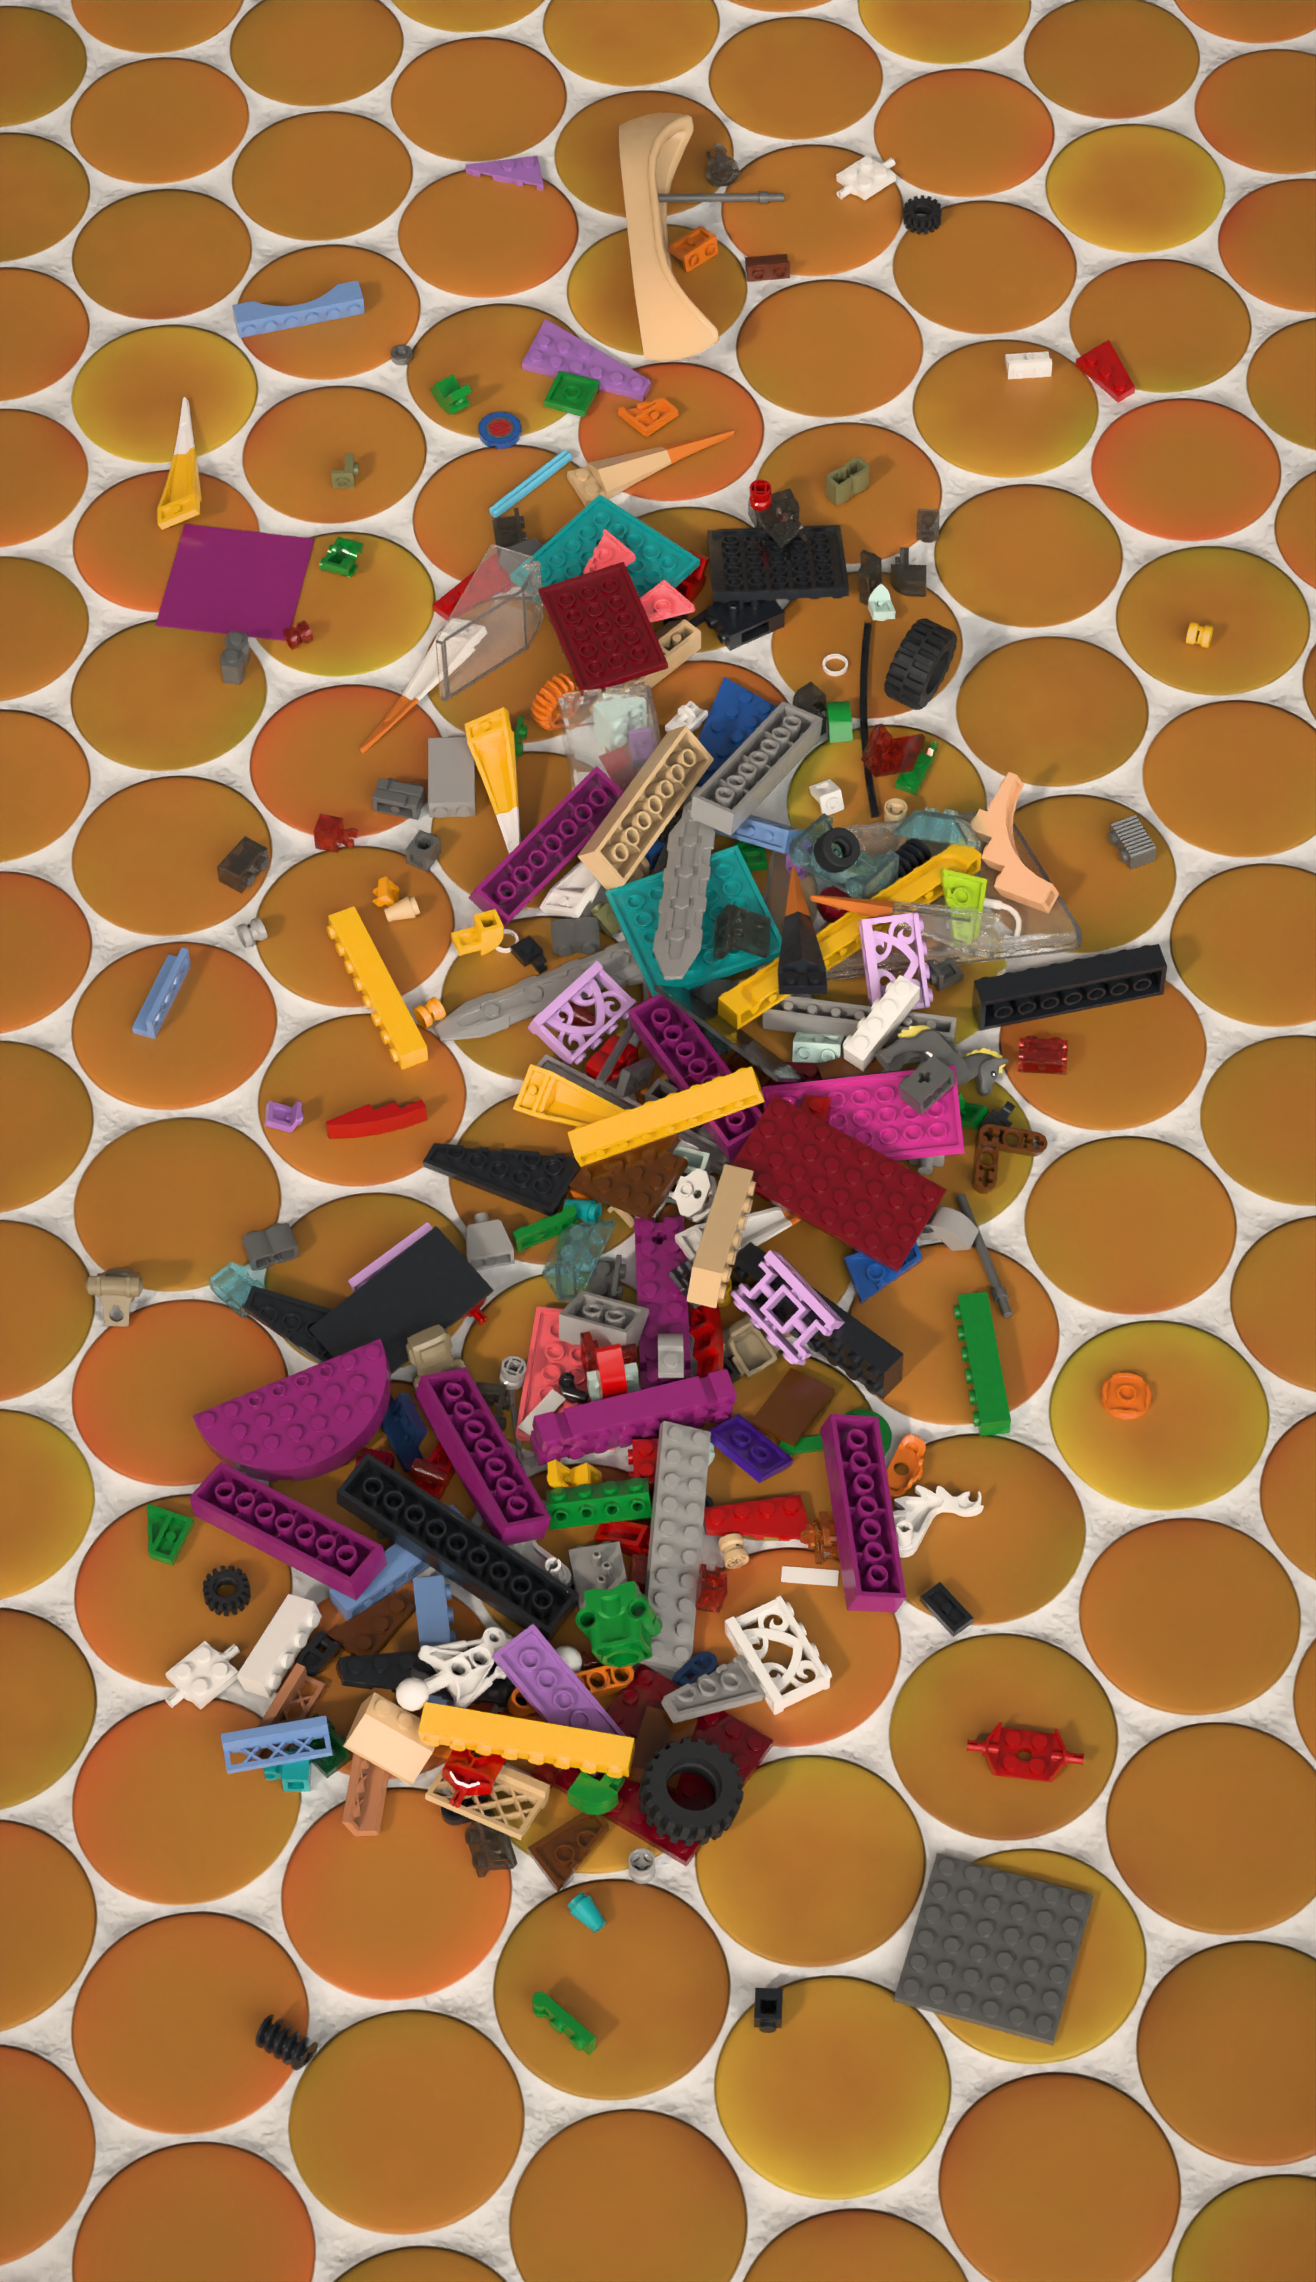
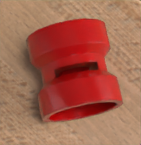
[749,479,772,511]

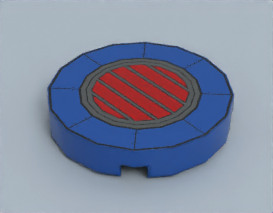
[478,412,522,449]

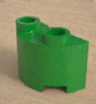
[319,537,363,577]

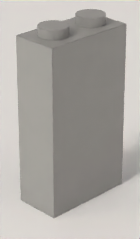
[428,737,476,818]

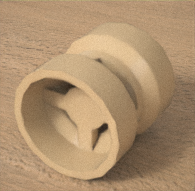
[884,798,907,830]
[718,1533,749,1569]

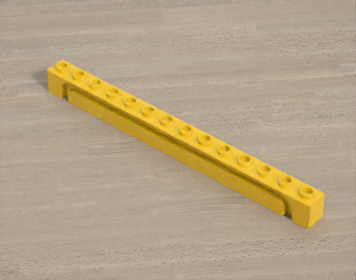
[718,839,981,1030]

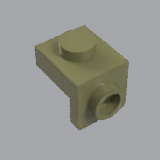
[331,453,359,489]
[590,901,620,937]

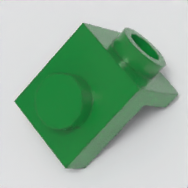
[958,1093,989,1130]

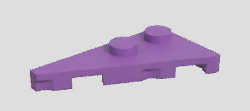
[465,156,544,190]

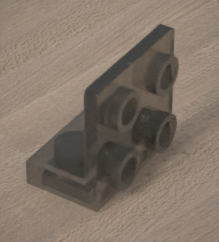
[714,904,771,960]

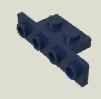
[381,1392,428,1473]

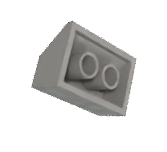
[559,1291,649,1358]

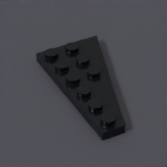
[423,1143,582,1217]

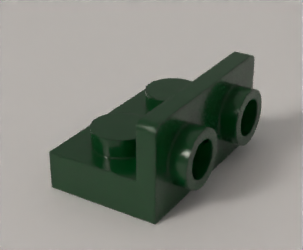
[295,1713,352,1779]

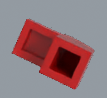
[675,550,710,602]

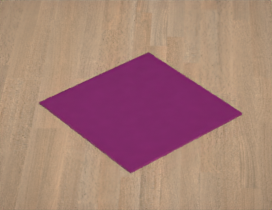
[156,524,315,641]

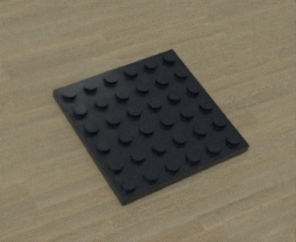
[707,525,849,603]

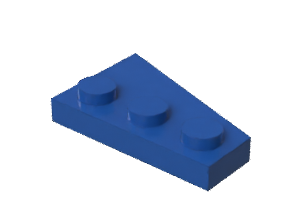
[844,1243,922,1304]

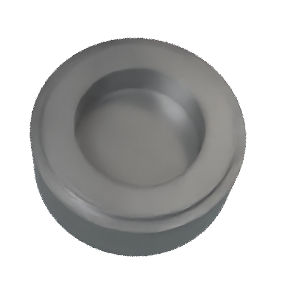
[391,345,413,366]

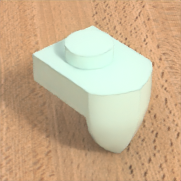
[868,584,896,621]

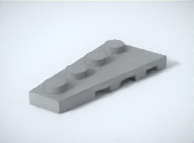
[661,1655,765,1723]

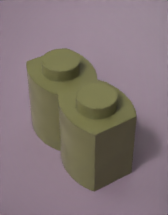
[826,457,870,505]

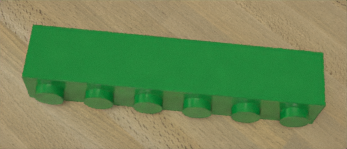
[953,1292,1011,1436]

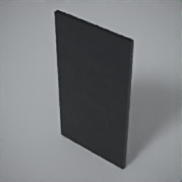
[653,985,807,1083]
[309,1226,494,1374]

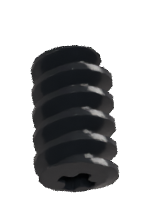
[880,838,931,885]
[255,2014,318,2071]

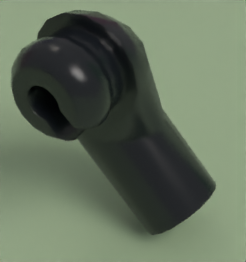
[558,1372,589,1404]

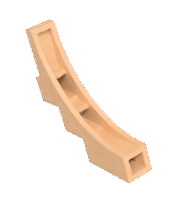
[969,772,1059,914]

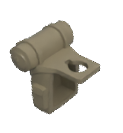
[85,1267,143,1327]
[722,1314,779,1379]
[406,1324,468,1391]

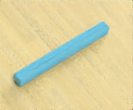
[489,450,572,518]

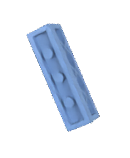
[713,814,805,854]
[132,947,191,1039]
[221,1715,333,1774]

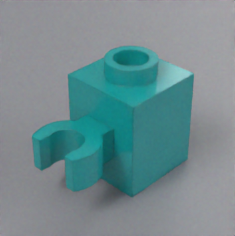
[264,1749,312,1792]

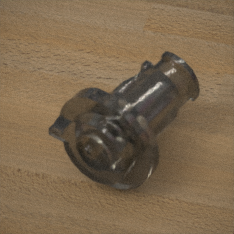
[705,144,740,187]

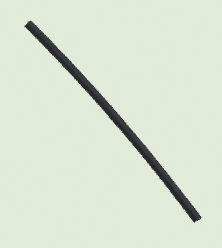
[860,621,879,818]

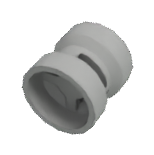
[236,917,268,948]
[499,1356,527,1390]
[628,1848,656,1884]

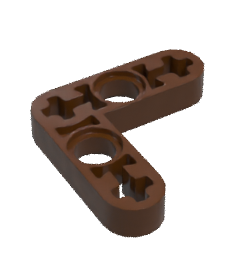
[972,1124,1047,1194]

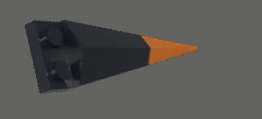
[778,865,827,995]

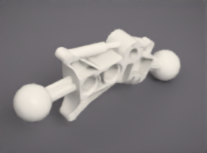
[396,1627,582,1711]

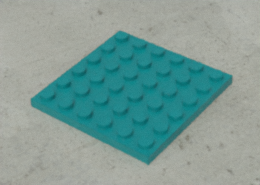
[510,494,700,603]
[605,845,782,997]

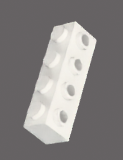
[843,975,920,1072]
[236,1594,322,1698]

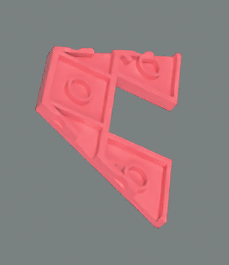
[583,529,695,623]

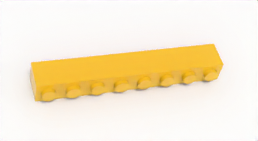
[326,906,428,1070]
[568,1066,765,1167]
[418,1702,635,1778]

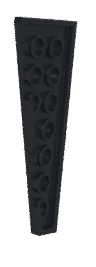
[337,1645,527,1708]

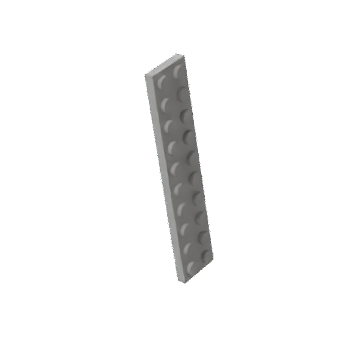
[639,1421,711,1671]

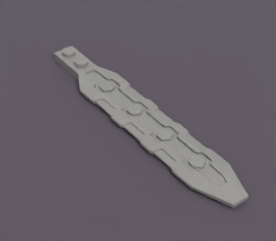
[653,786,716,980]
[434,940,641,1042]

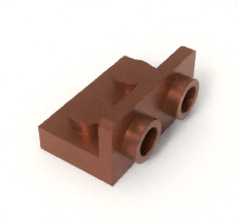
[745,254,790,282]

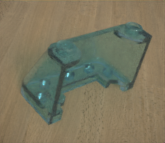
[789,813,899,899]

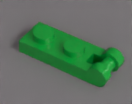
[513,1205,578,1253]
[532,1992,596,2055]

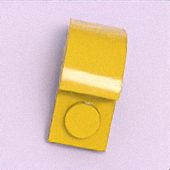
[451,909,504,956]
[547,1459,602,1488]

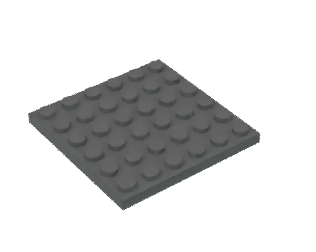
[894,1853,1094,2046]

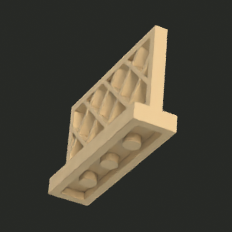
[425,1749,550,1840]

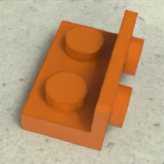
[668,226,719,272]

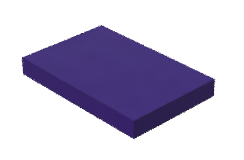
[707,1414,793,1483]

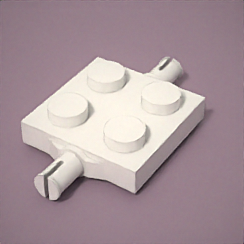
[836,155,896,201]
[165,1641,240,1710]

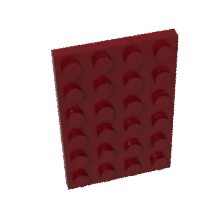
[538,561,668,696]

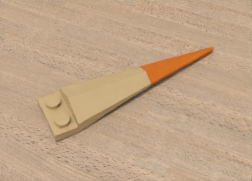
[567,430,735,507]

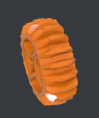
[530,672,586,732]

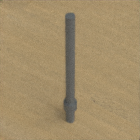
[658,191,784,204]
[594,1018,635,1088]
[956,1194,1013,1318]

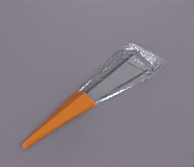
[810,895,1001,958]

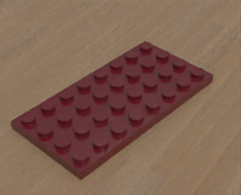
[731,1095,947,1273]

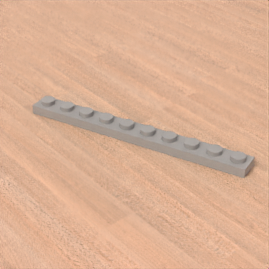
[536,1054,734,1176]

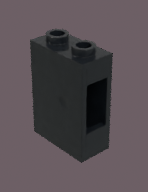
[706,600,784,651]

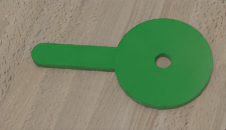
[779,1409,892,1456]

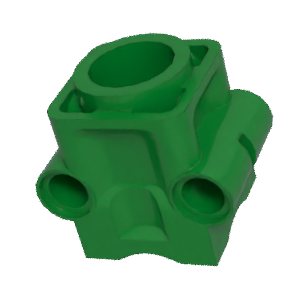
[575,1581,662,1667]

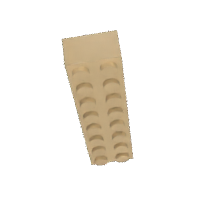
[577,726,714,890]

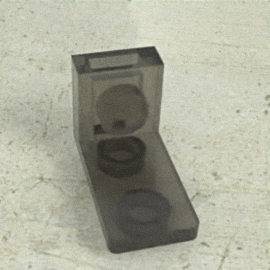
[476,1382,511,1433]

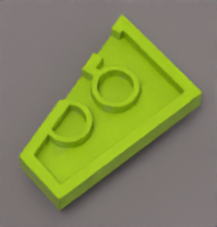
[940,869,987,948]

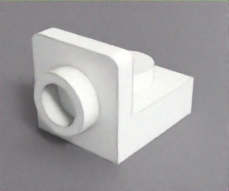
[809,779,844,816]

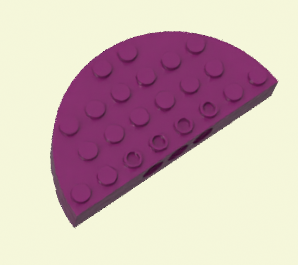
[192,1339,391,1482]

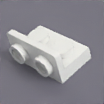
[1005,351,1052,379]

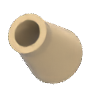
[384,896,421,922]

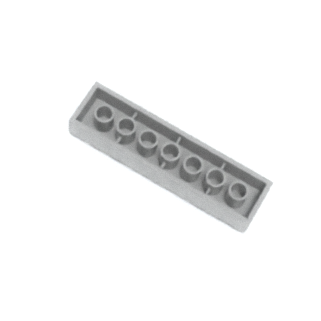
[690,701,823,836]

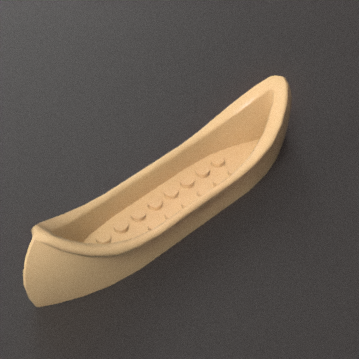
[619,113,720,361]

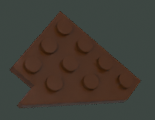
[569,1134,689,1221]

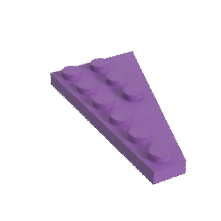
[522,319,651,401]

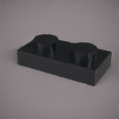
[920,1582,974,1637]

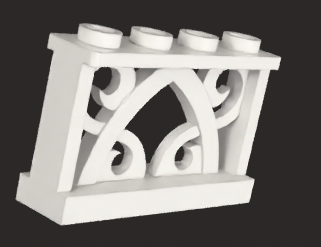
[725,1595,832,1715]

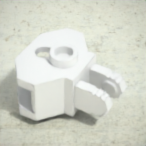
[667,1169,718,1223]

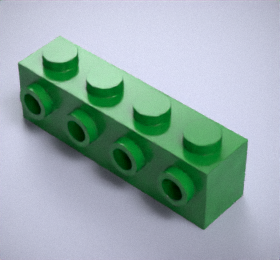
[546,1477,652,1530]

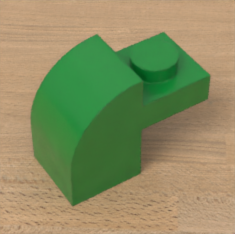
[430,374,472,415]
[825,700,853,743]
[567,1772,625,1815]

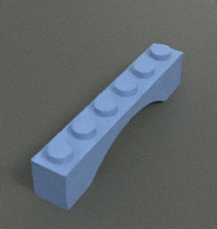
[232,280,365,338]

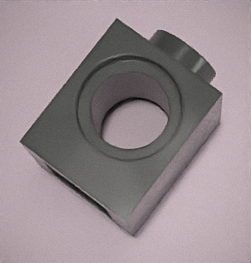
[406,830,441,872]

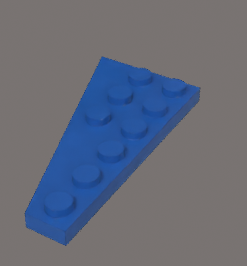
[695,677,777,787]

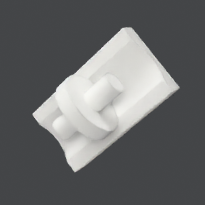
[665,701,708,732]

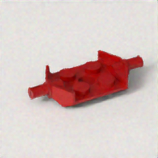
[442,1712,507,1808]
[966,1722,1084,1783]

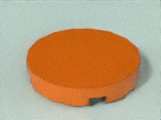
[1101,1372,1152,1420]

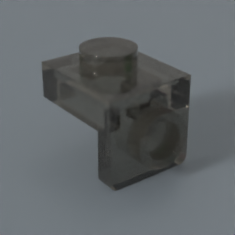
[916,509,940,543]

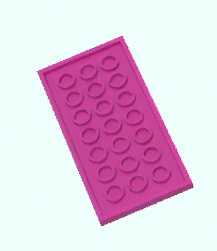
[762,1065,965,1161]

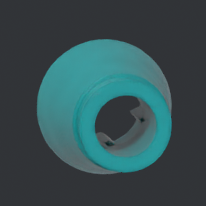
[564,1199,602,1224]
[567,1892,607,1933]

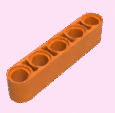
[507,1666,634,1717]

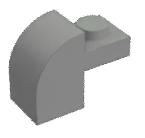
[920,1207,979,1251]
[658,1333,684,1378]

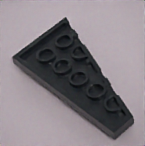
[244,1285,333,1363]

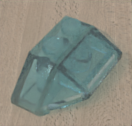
[892,807,981,848]
[542,1220,616,1301]

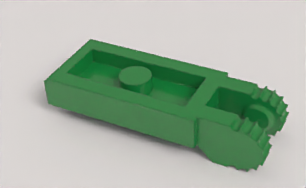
[895,737,938,795]

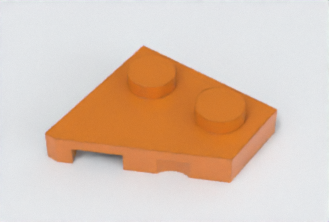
[618,398,678,437]

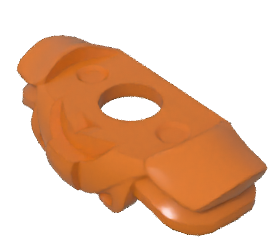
[886,1434,926,1501]

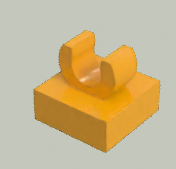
[373,877,399,907]

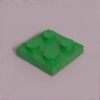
[544,371,600,417]

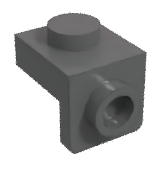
[927,958,963,991]

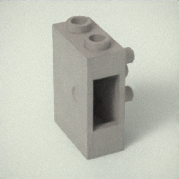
[568,1541,627,1611]

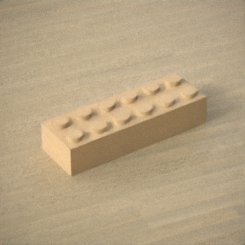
[687,1164,756,1308]

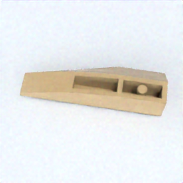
[589,619,701,715]

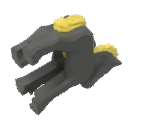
[874,1025,1009,1096]

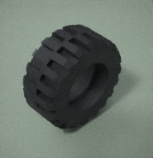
[884,618,957,710]
[638,1737,744,1846]

